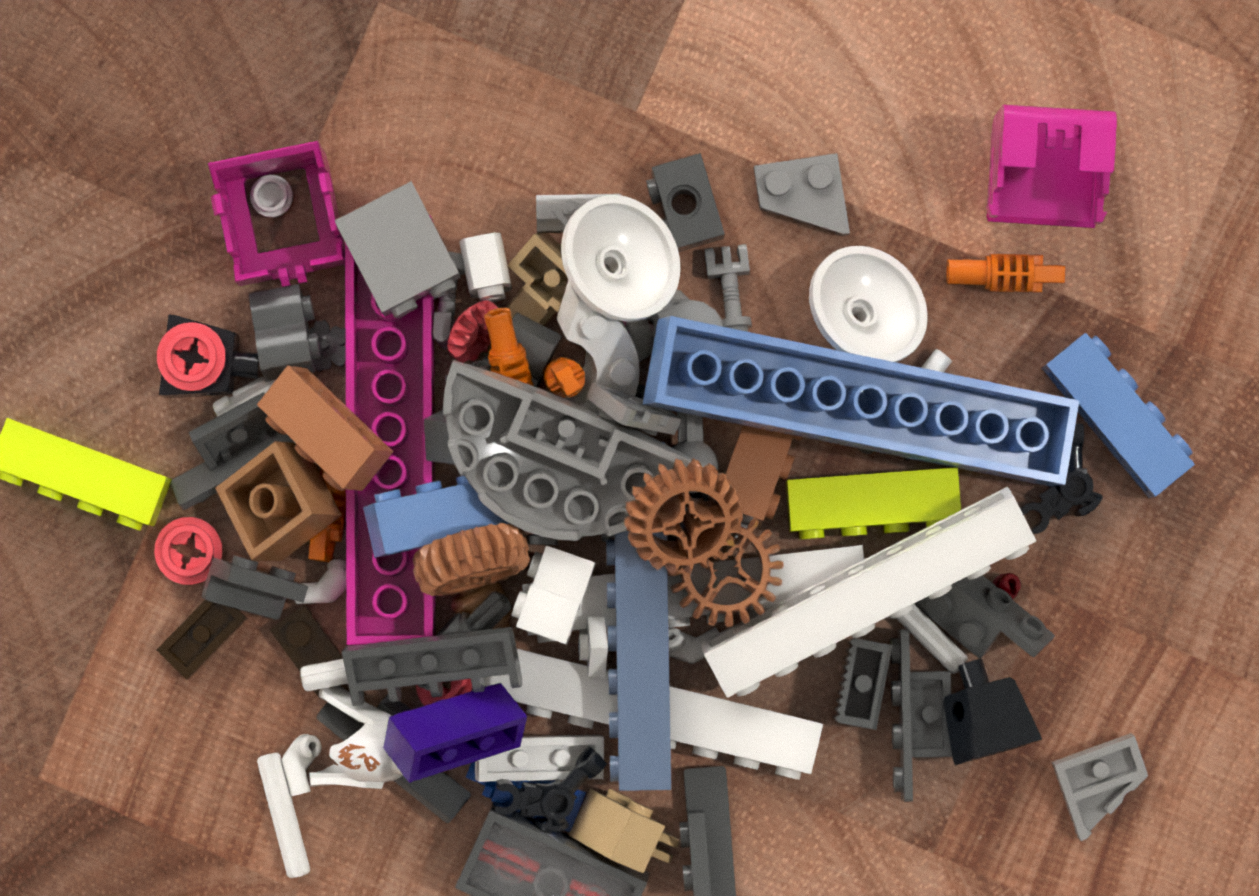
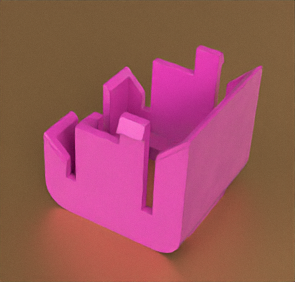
[986,104,1117,228]
[208,141,345,287]

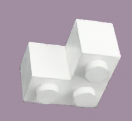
[511,545,596,644]

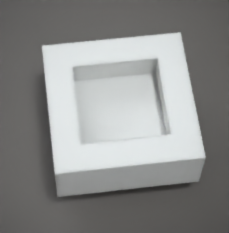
[578,617,608,678]

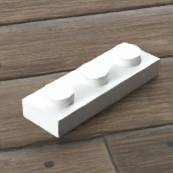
[475,735,604,782]

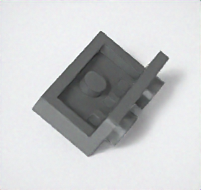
[202,555,309,620]

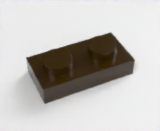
[156,600,248,680]
[269,604,343,698]

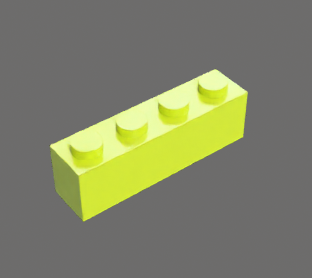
[0,418,172,531]
[785,467,961,540]

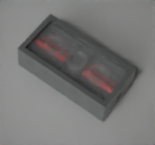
[455,807,650,896]

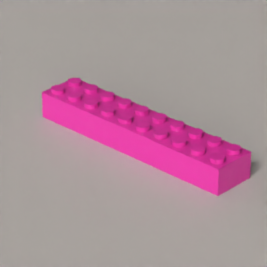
[345,215,436,645]

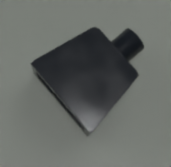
[159,314,260,398]
[943,658,1042,766]

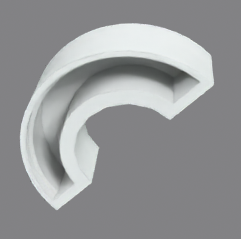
[557,280,639,412]

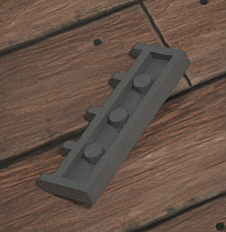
[342,627,522,706]

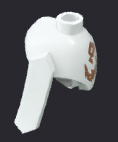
[309,685,403,789]

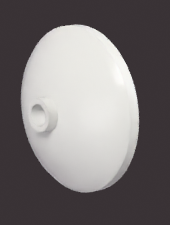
[561,195,680,321]
[809,246,927,363]

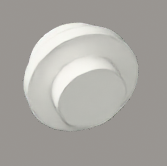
[250,175,293,218]

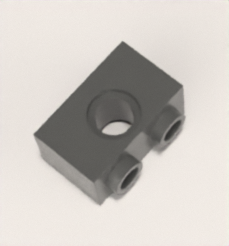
[646,153,725,252]

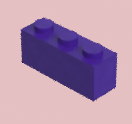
[383,682,527,783]

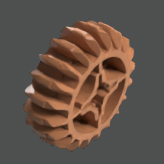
[624,458,743,575]
[667,513,784,627]
[412,523,530,596]

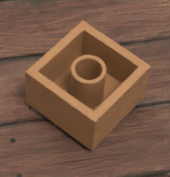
[215,441,342,561]

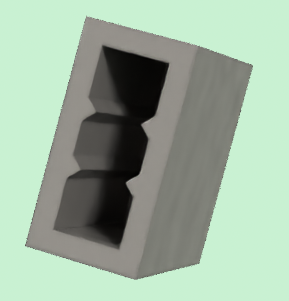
[335,181,461,319]

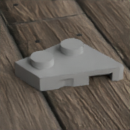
[753,153,850,236]
[586,382,681,435]
[1052,733,1148,841]

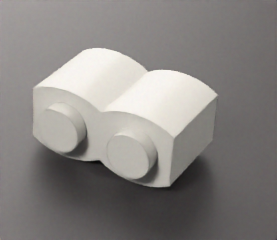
[459,232,512,302]

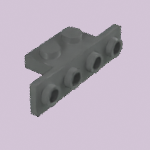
[170,392,295,510]
[915,529,1055,659]
[890,629,952,802]
[316,694,471,823]
[679,766,736,896]

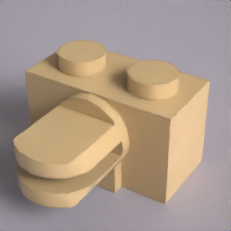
[506,233,568,326]
[569,788,680,873]

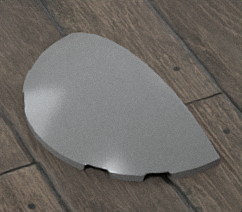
[443,360,692,541]

